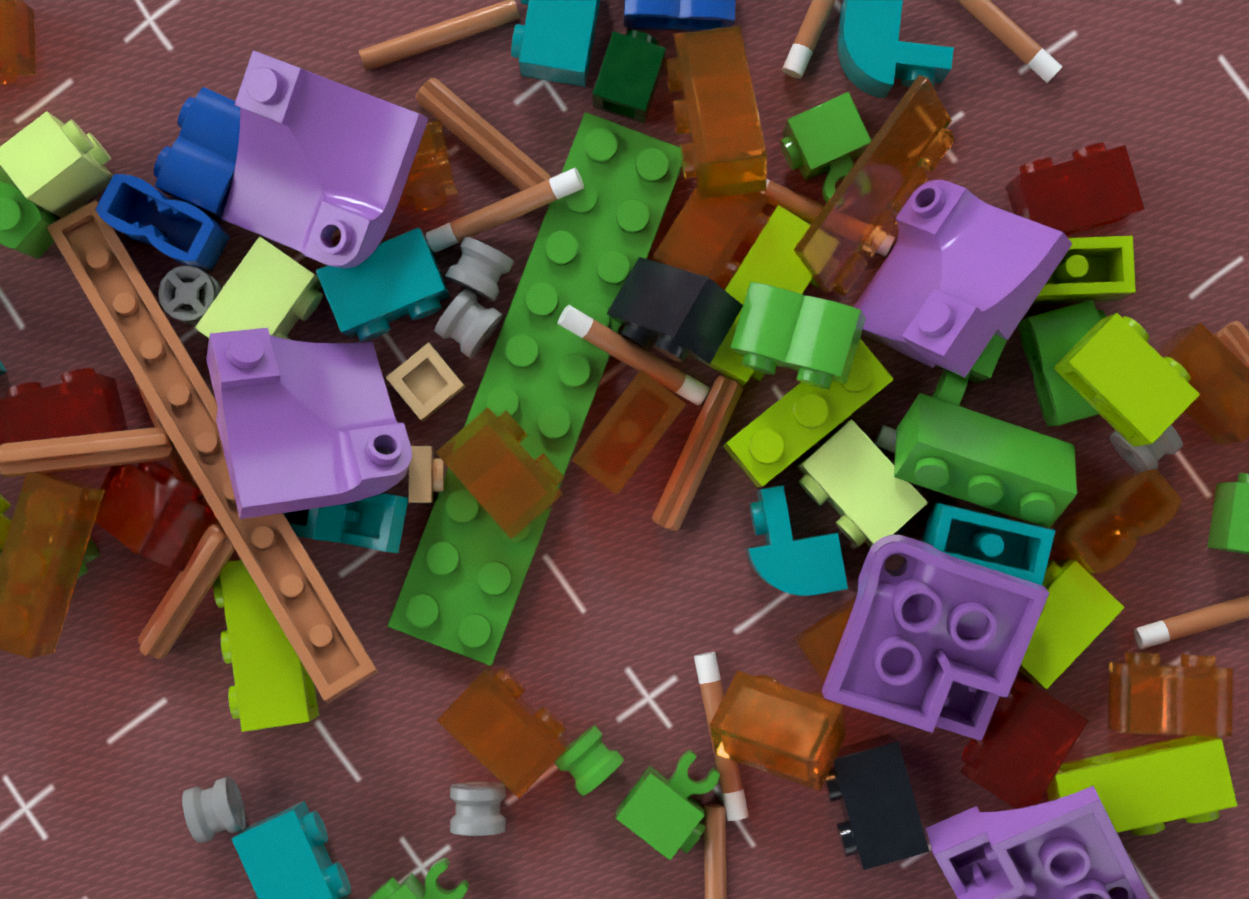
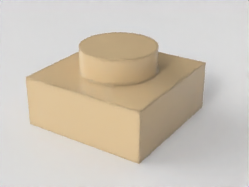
[386,343,466,422]
[409,446,445,503]

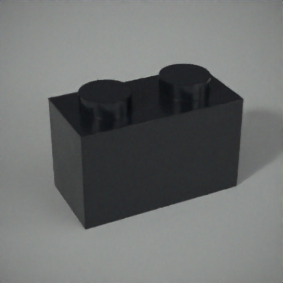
[607,257,743,364]
[821,734,930,870]

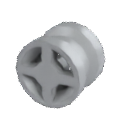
[445,237,514,301]
[158,265,222,326]
[434,288,503,359]
[1110,425,1183,476]
[182,776,246,844]
[450,781,506,836]

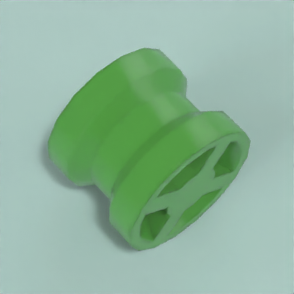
[553,725,624,796]

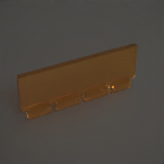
[794,75,955,296]

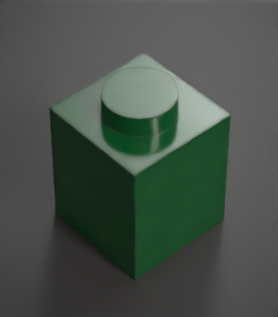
[592,30,666,124]

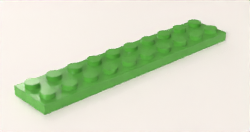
[387,112,688,666]

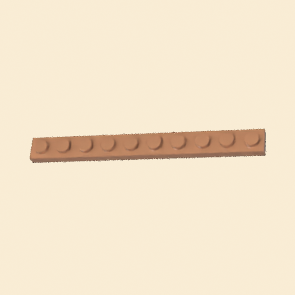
[47,200,379,704]

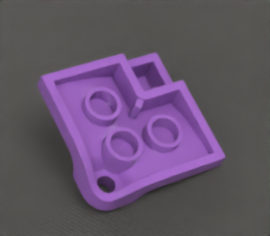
[221,50,429,269]
[854,180,1072,378]
[206,328,412,519]
[822,535,1049,741]
[926,786,1150,899]

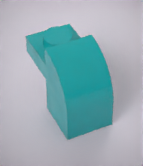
[837,0,954,99]
[745,486,848,596]
[284,493,409,553]

